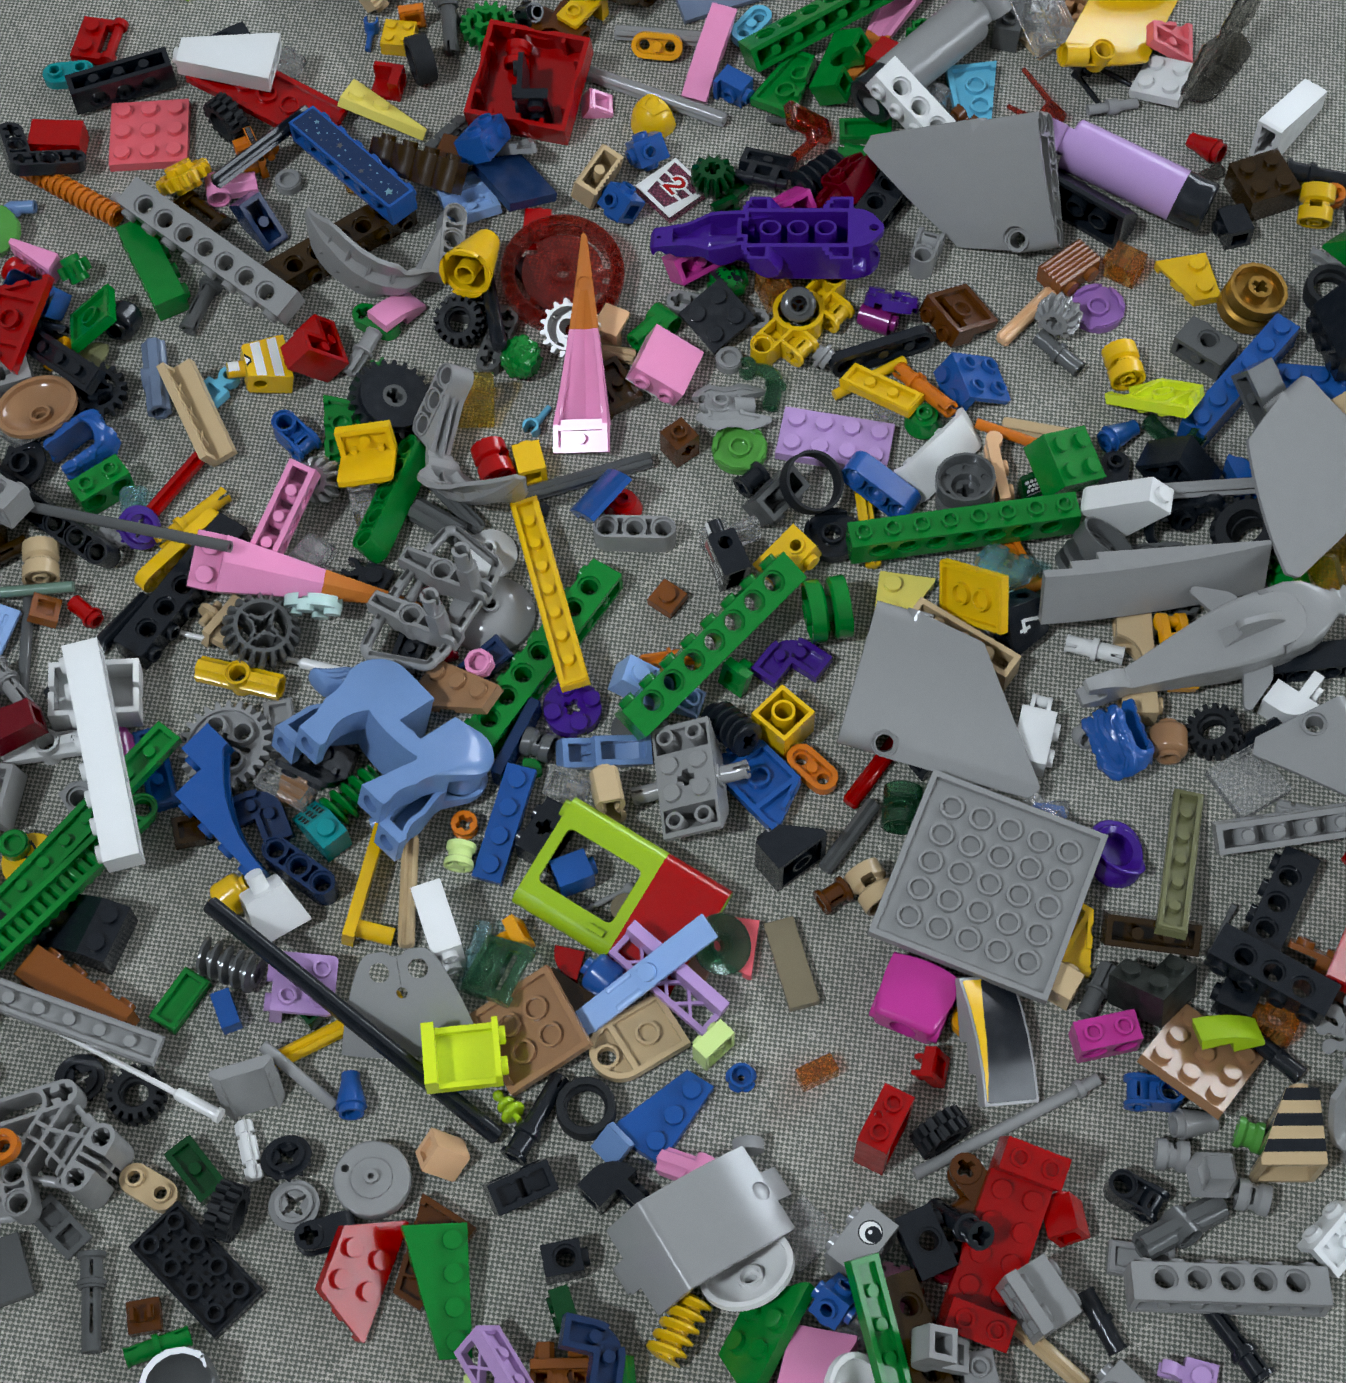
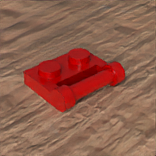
[70,16,129,65]

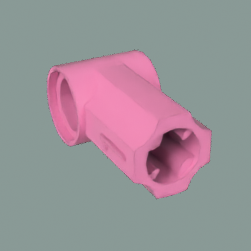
[204,171,259,208]
[655,1147,715,1181]

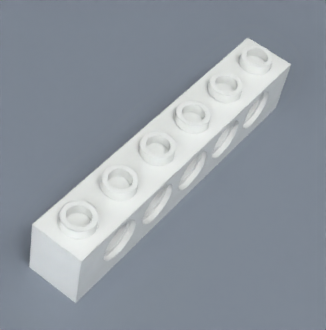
[865,56,956,130]

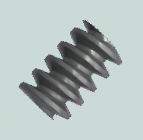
[196,936,267,993]

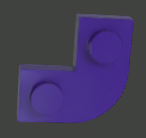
[751,637,833,689]

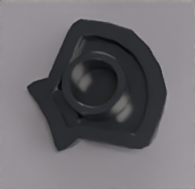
[0,440,47,486]

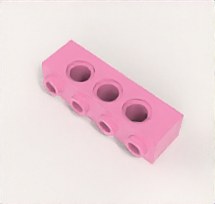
[250,458,321,554]

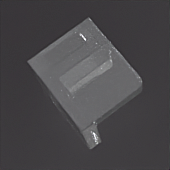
[346,483,377,527]

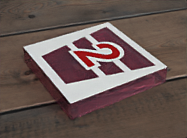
[635,158,705,223]

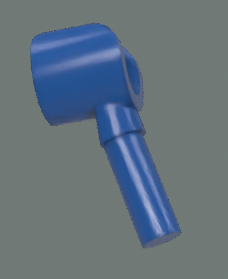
[363,16,380,52]

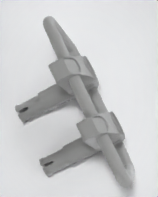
[360,525,503,671]

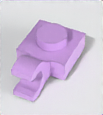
[1157,1357,1220,1383]

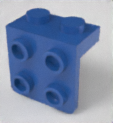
[933,352,1011,417]

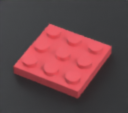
[109,99,191,172]

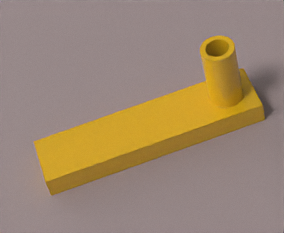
[341,822,396,947]

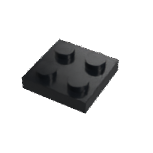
[679,278,756,356]

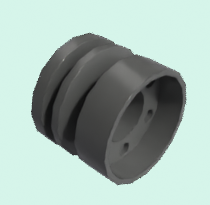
[935,452,996,510]
[1055,517,1133,569]

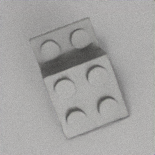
[995,1253,1083,1345]

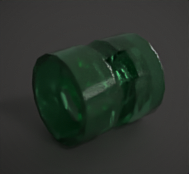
[881,780,923,835]

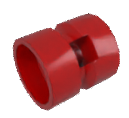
[470,436,516,480]

